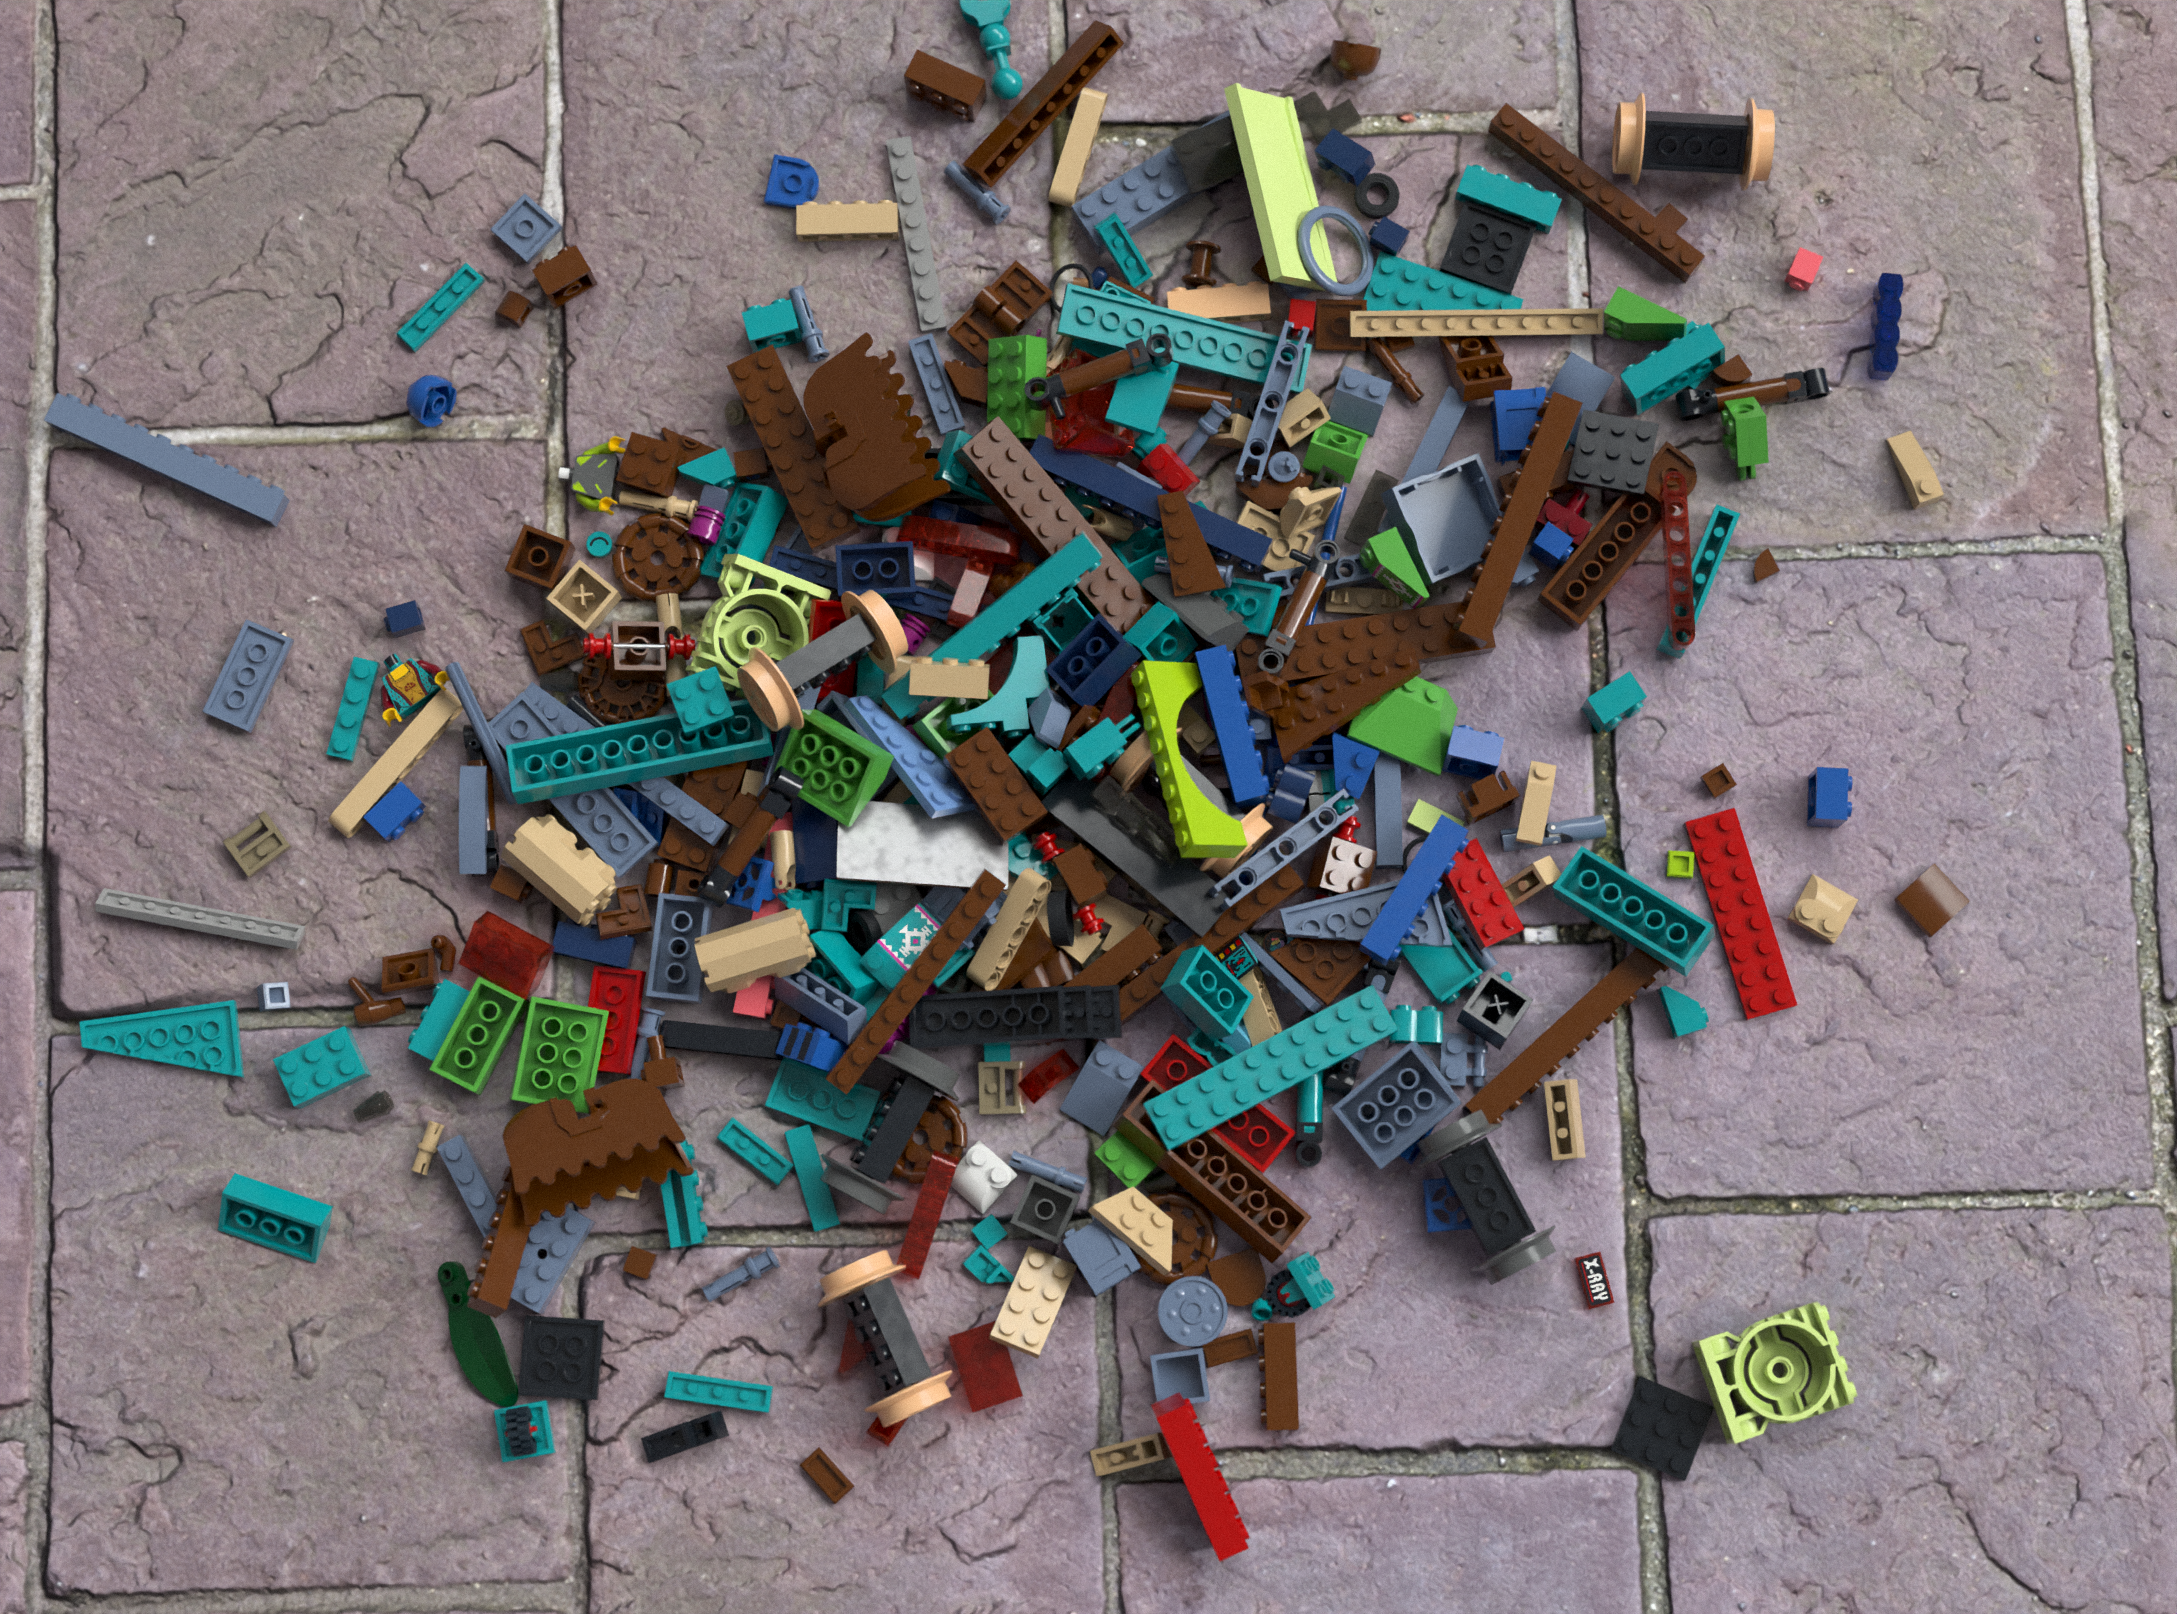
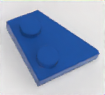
[1331,732,1380,799]

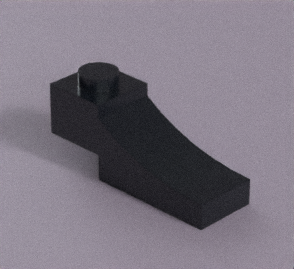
[641,1411,729,1463]

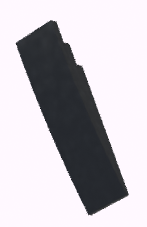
[1041,769,1233,939]
[909,985,1122,1049]

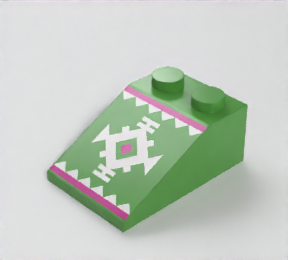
[1359,527,1429,609]

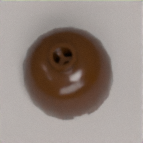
[1331,40,1381,81]

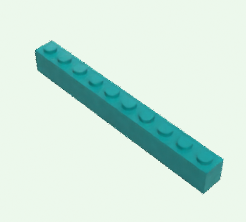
[881,531,1102,720]

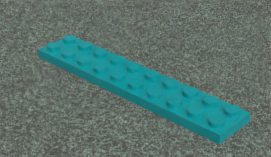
[1056,283,1312,395]
[1143,984,1398,1152]

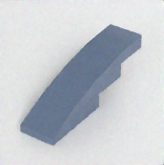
[459,766,489,874]

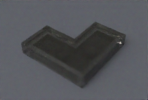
[1294,90,1362,145]

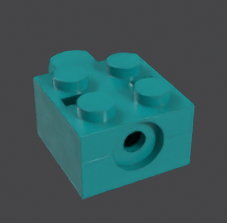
[1063,714,1141,781]

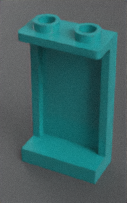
[1399,927,1483,1005]

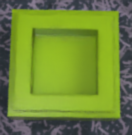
[1666,850,1694,879]

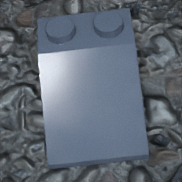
[1059,1040,1144,1136]

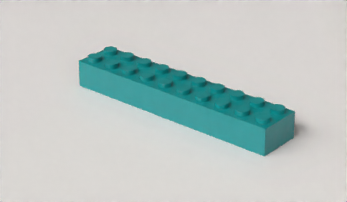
[506,699,774,804]

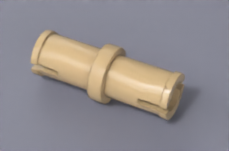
[411,1120,445,1175]

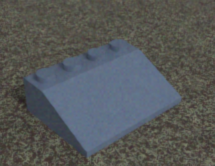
[1331,1042,1462,1170]

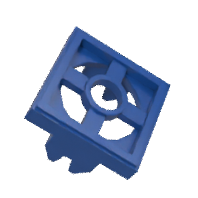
[725,857,777,912]
[1422,1178,1471,1233]

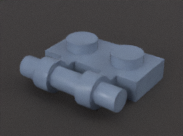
[1439,1032,1488,1087]

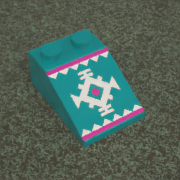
[859,903,941,992]

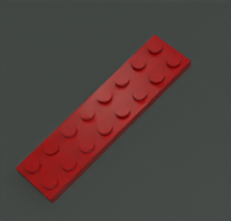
[1684,808,1798,1021]

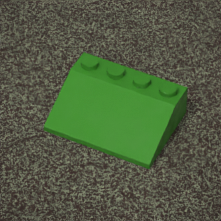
[774,709,894,827]
[509,996,609,1114]

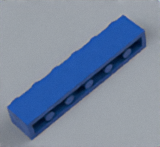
[1359,815,1470,966]

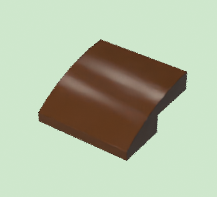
[1894,863,1970,938]

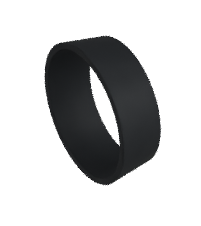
[1047,889,1074,947]

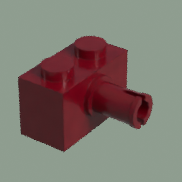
[1534,488,1593,552]

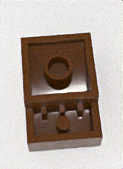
[1438,335,1513,402]

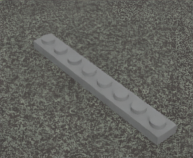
[886,136,947,334]
[95,888,305,950]

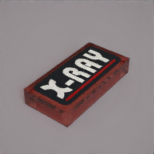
[1574,1252,1615,1310]

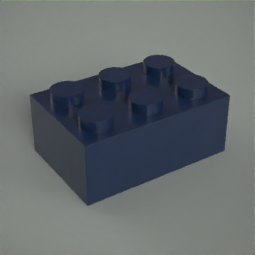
[835,541,916,601]
[1045,613,1142,707]

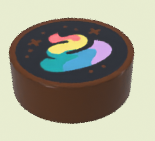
[1263,930,1287,954]

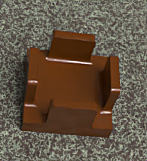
[1456,770,1520,826]

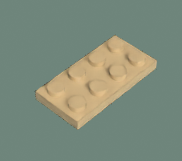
[989,1246,1077,1359]

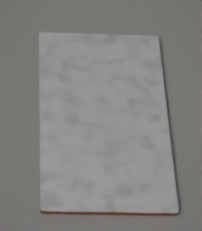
[836,801,1008,891]

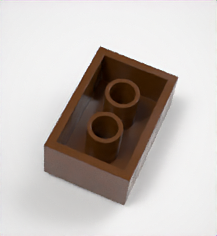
[904,50,987,123]

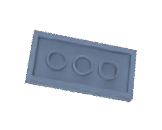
[202,619,294,733]

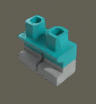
[1305,769,1355,821]

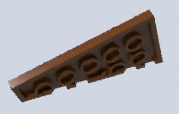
[1272,646,1422,763]
[1269,937,1372,1006]

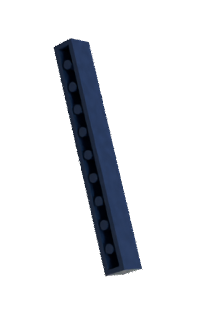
[1030,434,1273,572]

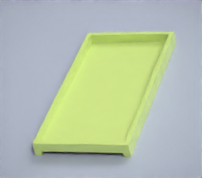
[1224,83,1337,291]

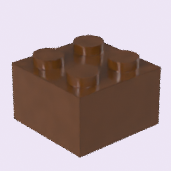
[532,245,598,310]
[616,432,686,498]
[504,524,576,593]

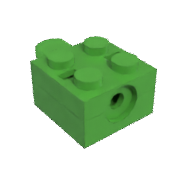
[1721,397,1769,481]

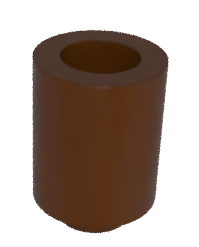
[644,859,674,897]

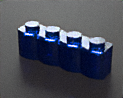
[1867,273,1904,381]

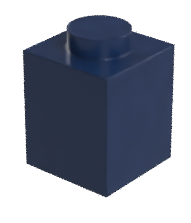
[1368,216,1410,257]
[384,600,426,638]

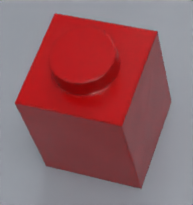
[1287,299,1316,340]

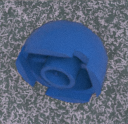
[406,375,457,427]

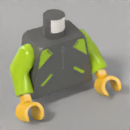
[559,436,625,516]

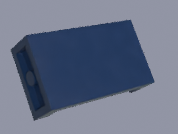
[791,796,838,889]

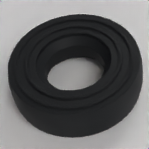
[1354,173,1400,219]
[844,908,882,955]

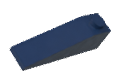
[1267,733,1353,773]

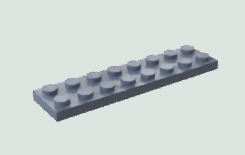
[488,692,659,878]

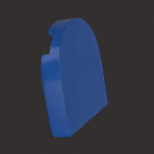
[764,154,819,209]

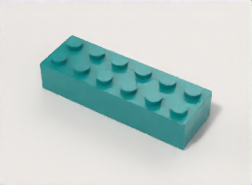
[1552,846,1715,977]

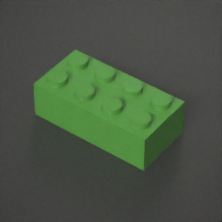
[987,335,1047,442]
[430,976,528,1095]

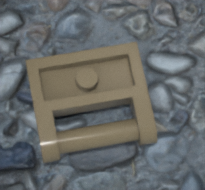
[223,810,292,878]
[978,1061,1027,1115]

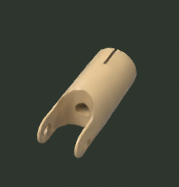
[1082,504,1133,541]
[770,830,796,891]

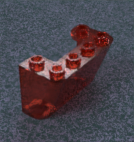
[1046,348,1135,458]

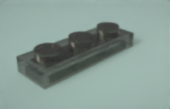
[1344,469,1399,547]

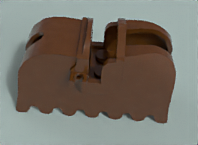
[803,332,951,522]
[502,1078,694,1227]

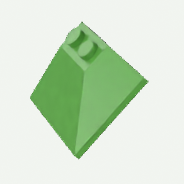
[1347,676,1458,776]

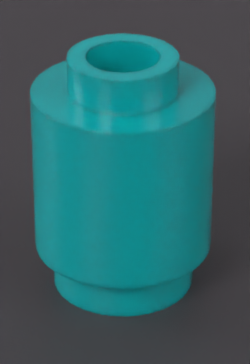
[1130,426,1167,461]

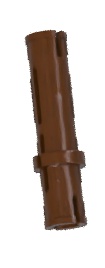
[1366,337,1424,405]

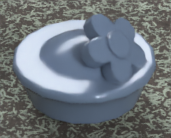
[1268,451,1300,482]

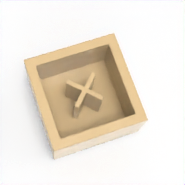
[546,559,622,635]

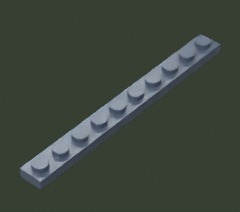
[524,682,729,846]

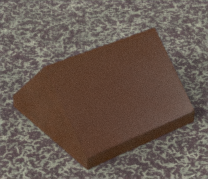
[381,948,440,997]

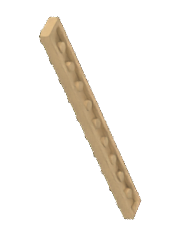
[1349,308,1603,337]

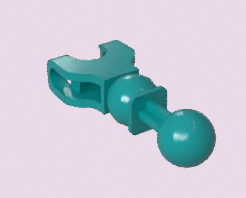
[959,0,1023,100]

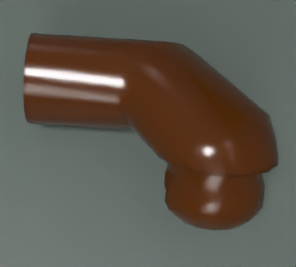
[431,935,456,972]

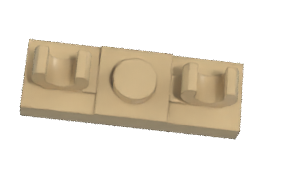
[1325,587,1403,616]

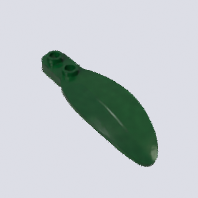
[438,1261,519,1407]

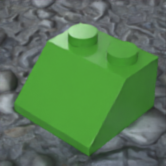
[1302,421,1368,484]

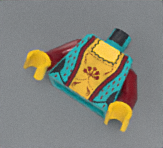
[381,654,450,727]

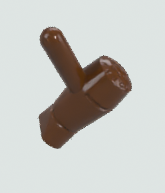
[348,977,406,1026]

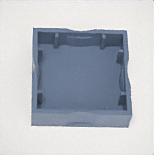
[1381,453,1503,587]

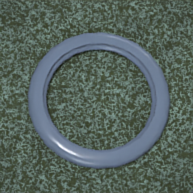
[1298,205,1374,296]

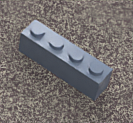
[774,968,867,1044]
[437,1135,498,1238]

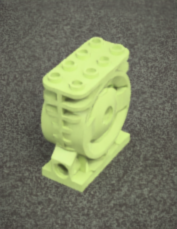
[685,554,832,699]
[1692,1302,1857,1444]

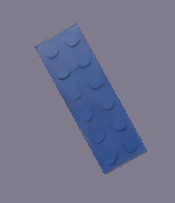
[1195,645,1270,809]

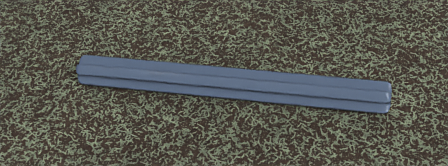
[445,662,517,805]

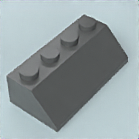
[1141,572,1250,652]

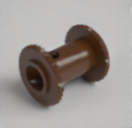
[1182,240,1221,287]

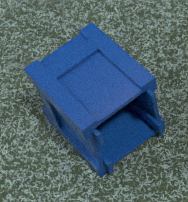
[1489,387,1546,466]

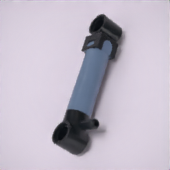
[1323,953,1403,1097]

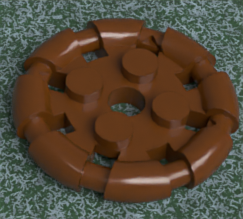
[612,513,704,603]
[578,654,666,724]
[891,1095,968,1184]
[1129,1190,1218,1286]

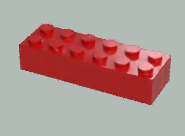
[1140,1034,1296,1174]
[1151,1392,1250,1562]

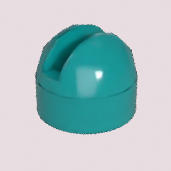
[1251,1298,1273,1321]

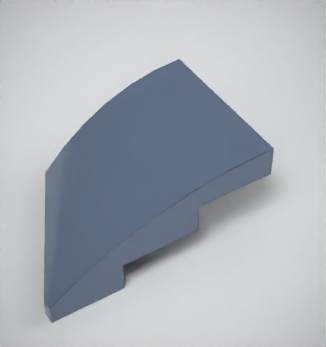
[1546,352,1615,446]

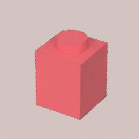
[1785,247,1823,291]

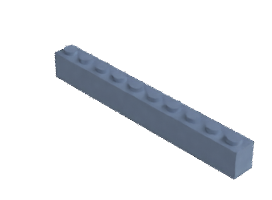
[44,393,290,527]

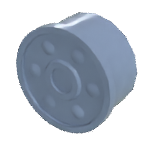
[1158,1276,1228,1347]

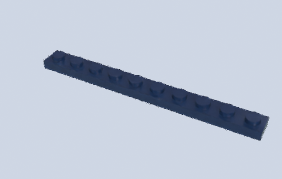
[769,545,1016,641]

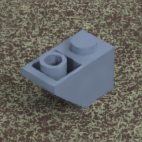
[1027,687,1071,749]

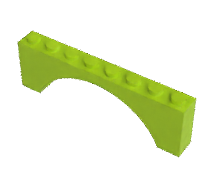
[1131,661,1248,858]

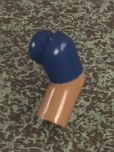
[1073,266,1108,290]

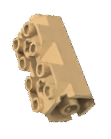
[500,814,617,927]
[695,908,816,994]

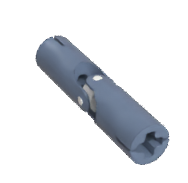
[1500,815,1606,852]

